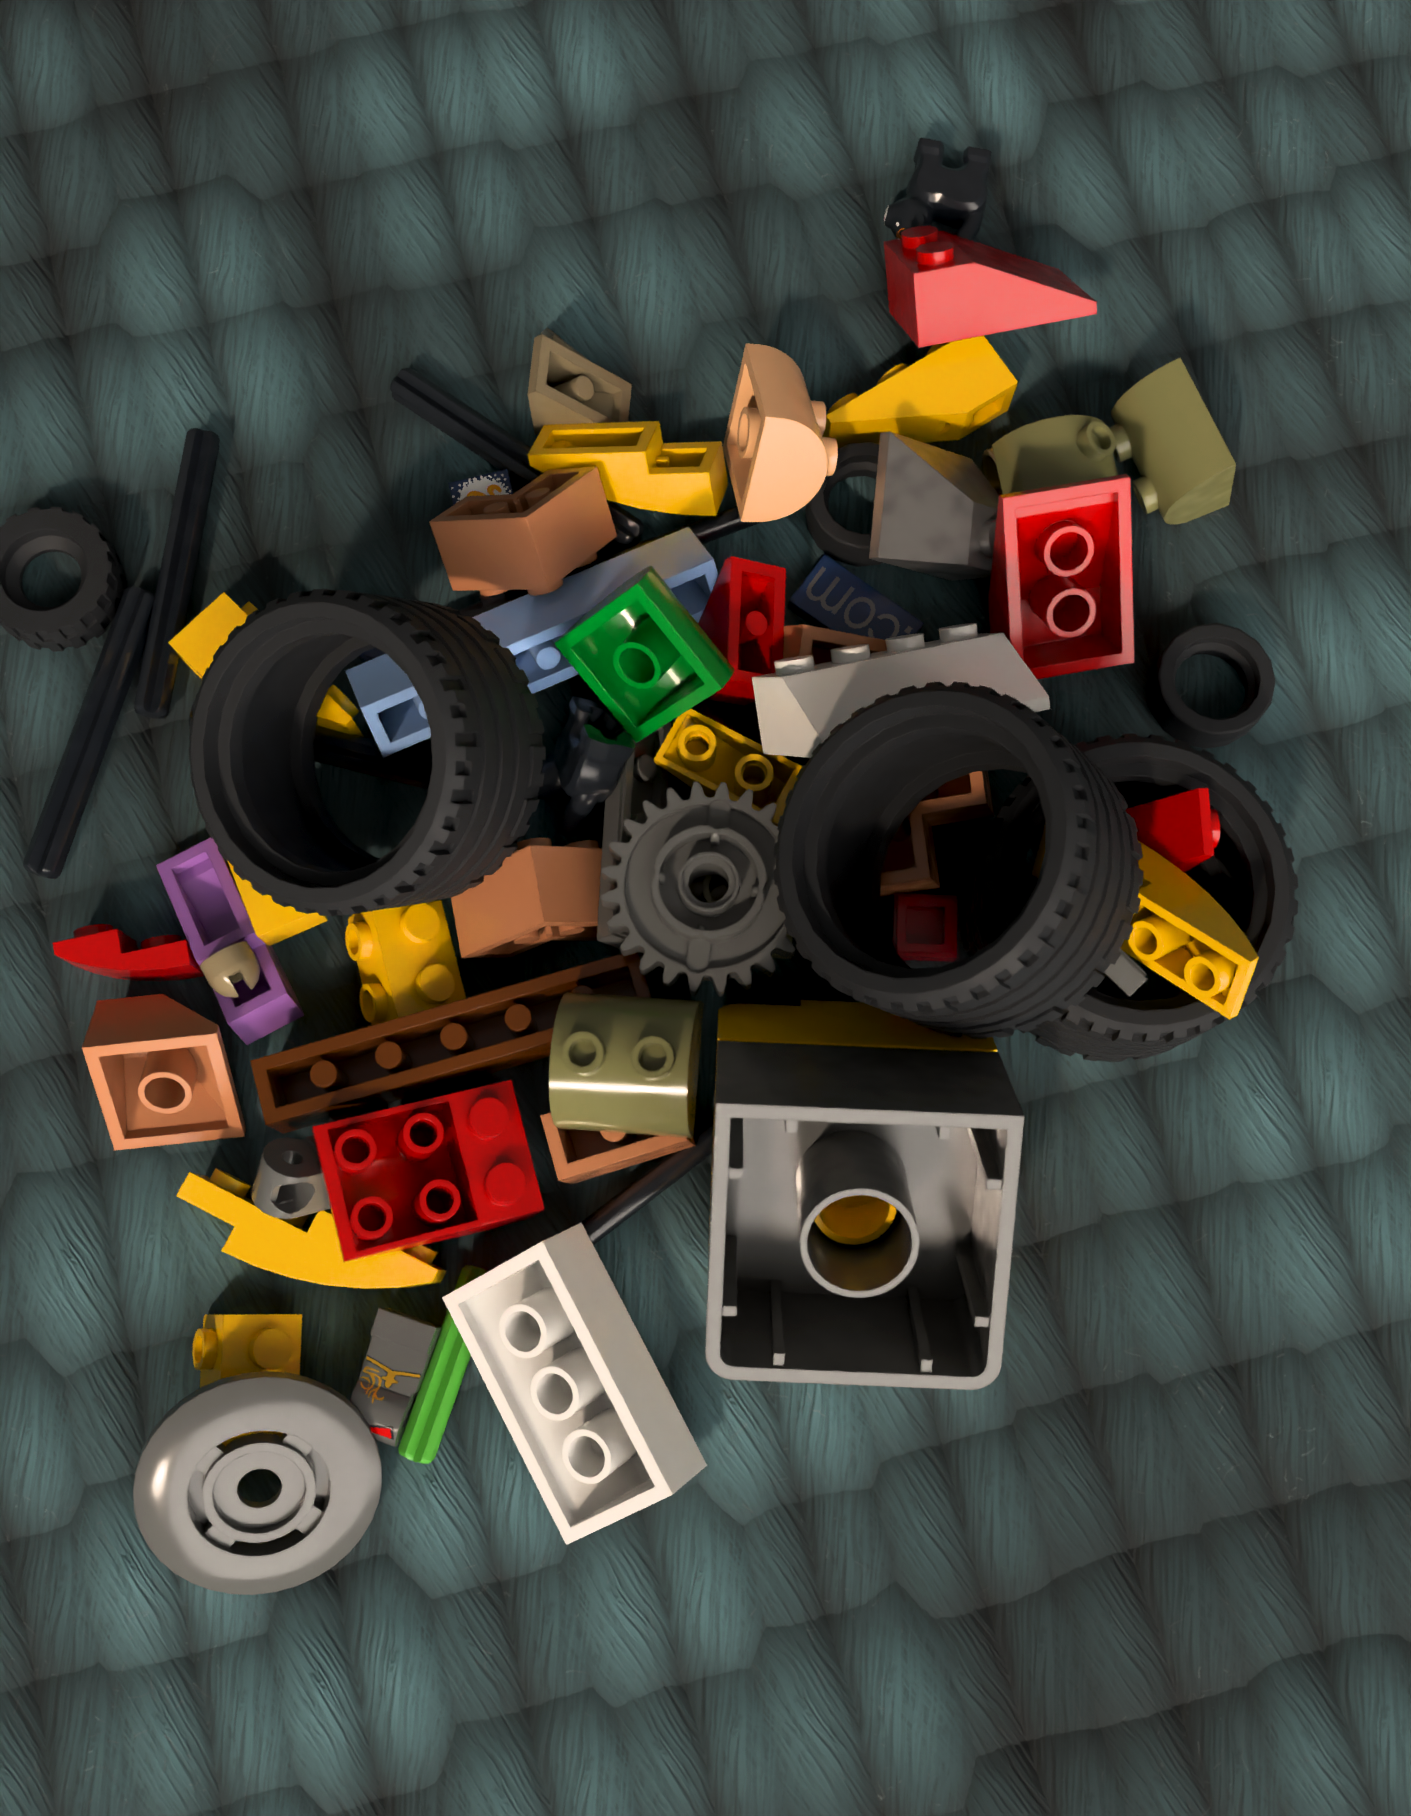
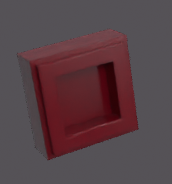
[891,893,957,962]

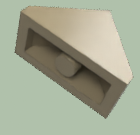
[528,327,632,435]

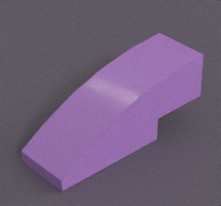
[156,838,304,1045]

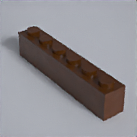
[250,952,651,1134]

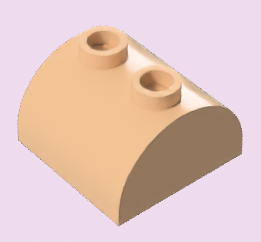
[723,343,838,522]

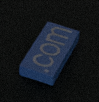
[788,554,924,640]

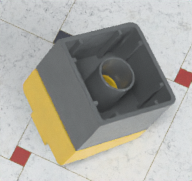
[705,1000,1024,1390]

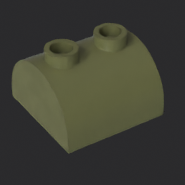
[1109,357,1236,525]
[992,415,1133,545]
[549,992,704,1138]

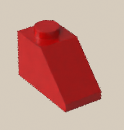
[698,556,786,706]

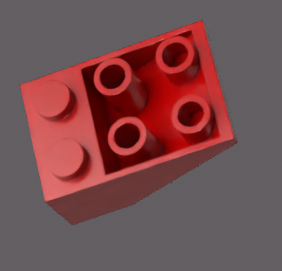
[312,1080,545,1263]

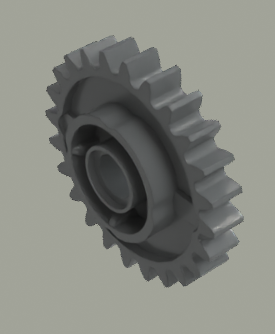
[601,782,796,997]

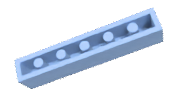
[345,527,718,758]

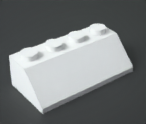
[752,623,1050,758]
[442,1222,707,1545]

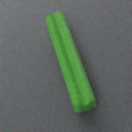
[398,1265,489,1464]

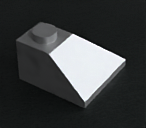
[869,431,999,580]

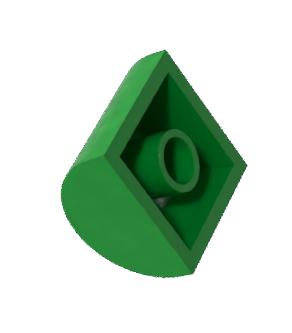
[554,566,734,743]

